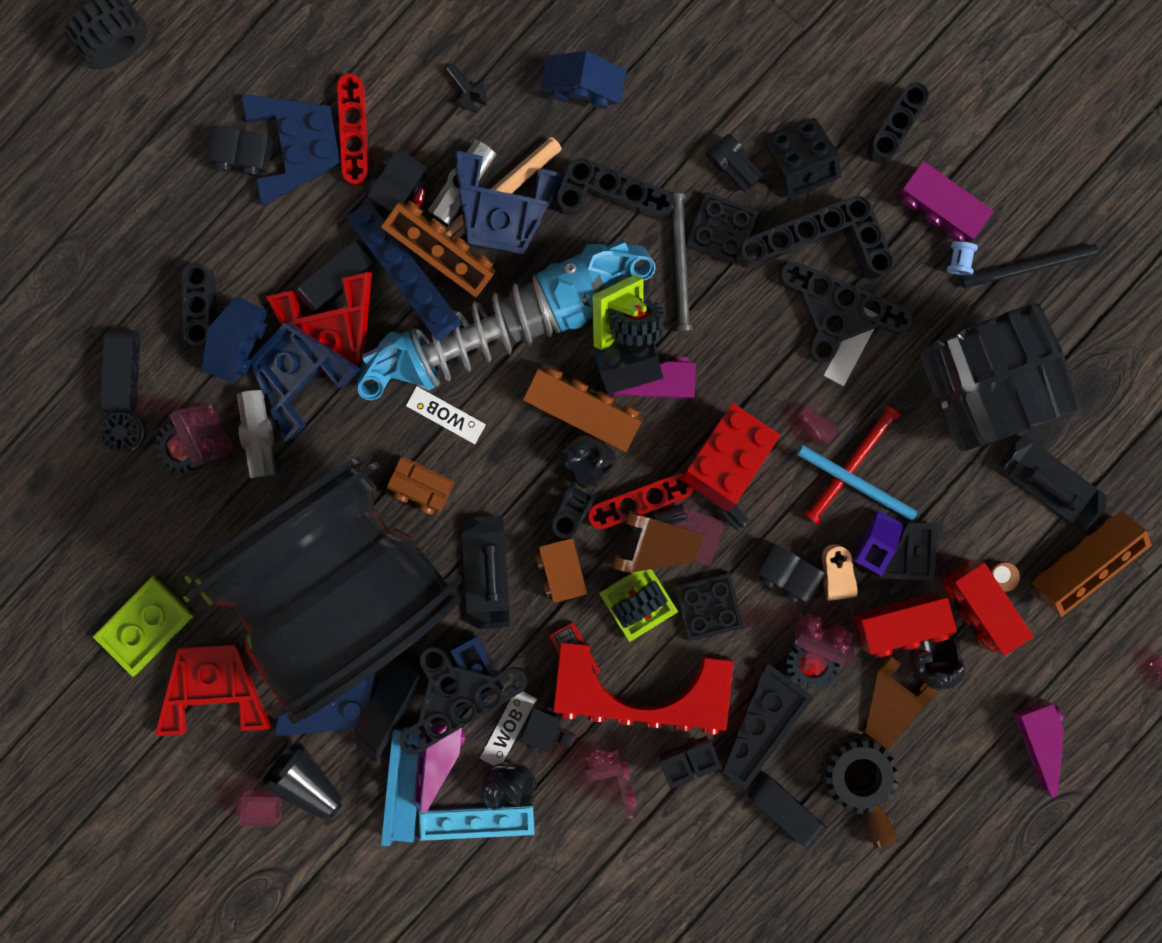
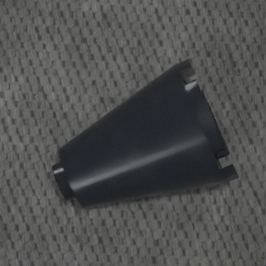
[260,742,342,819]

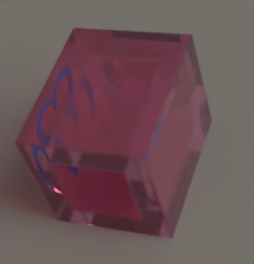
[236,790,282,826]

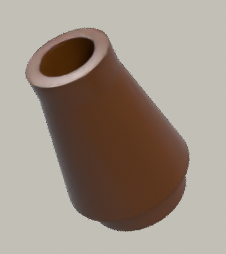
[865,805,897,849]

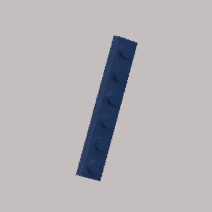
[346,201,462,341]

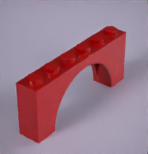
[554,640,734,734]

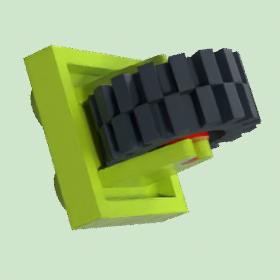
[593,275,664,350]
[599,569,678,642]

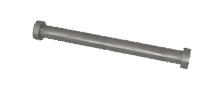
[671,193,693,332]

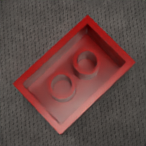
[680,403,781,512]
[941,560,1034,656]
[851,593,957,657]

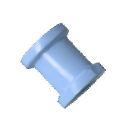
[947,242,978,276]

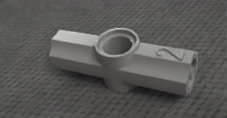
[428,139,496,226]
[237,390,276,479]

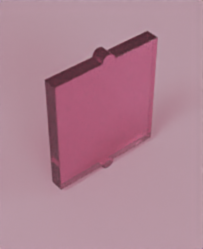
[674,508,725,566]

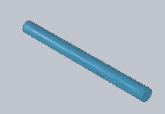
[796,445,917,521]

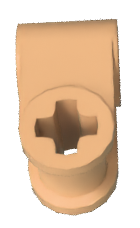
[822,544,857,601]

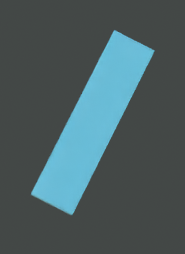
[419,804,535,841]

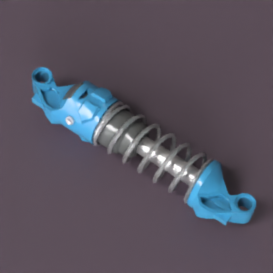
[356,239,656,400]

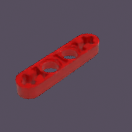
[337,73,370,187]
[589,473,694,529]

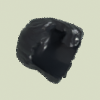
[560,434,616,489]
[910,634,965,690]
[481,763,537,810]

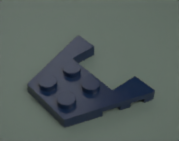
[242,94,341,206]
[455,151,565,254]
[250,322,360,443]
[274,671,377,736]

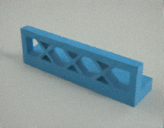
[381,724,420,846]

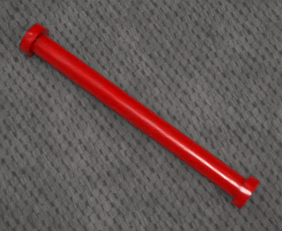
[804,405,900,524]

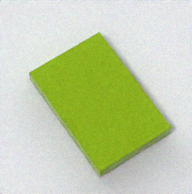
[93,576,196,677]

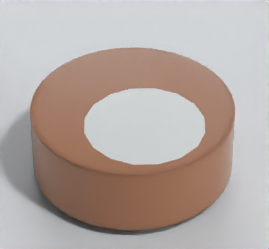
[990,562,1020,591]

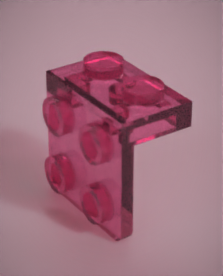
[585,750,638,820]

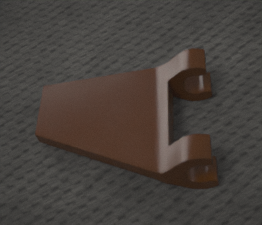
[612,511,704,573]
[865,654,937,750]

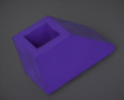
[852,510,904,576]

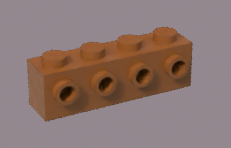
[381,201,496,298]
[523,365,644,452]
[1032,511,1152,618]

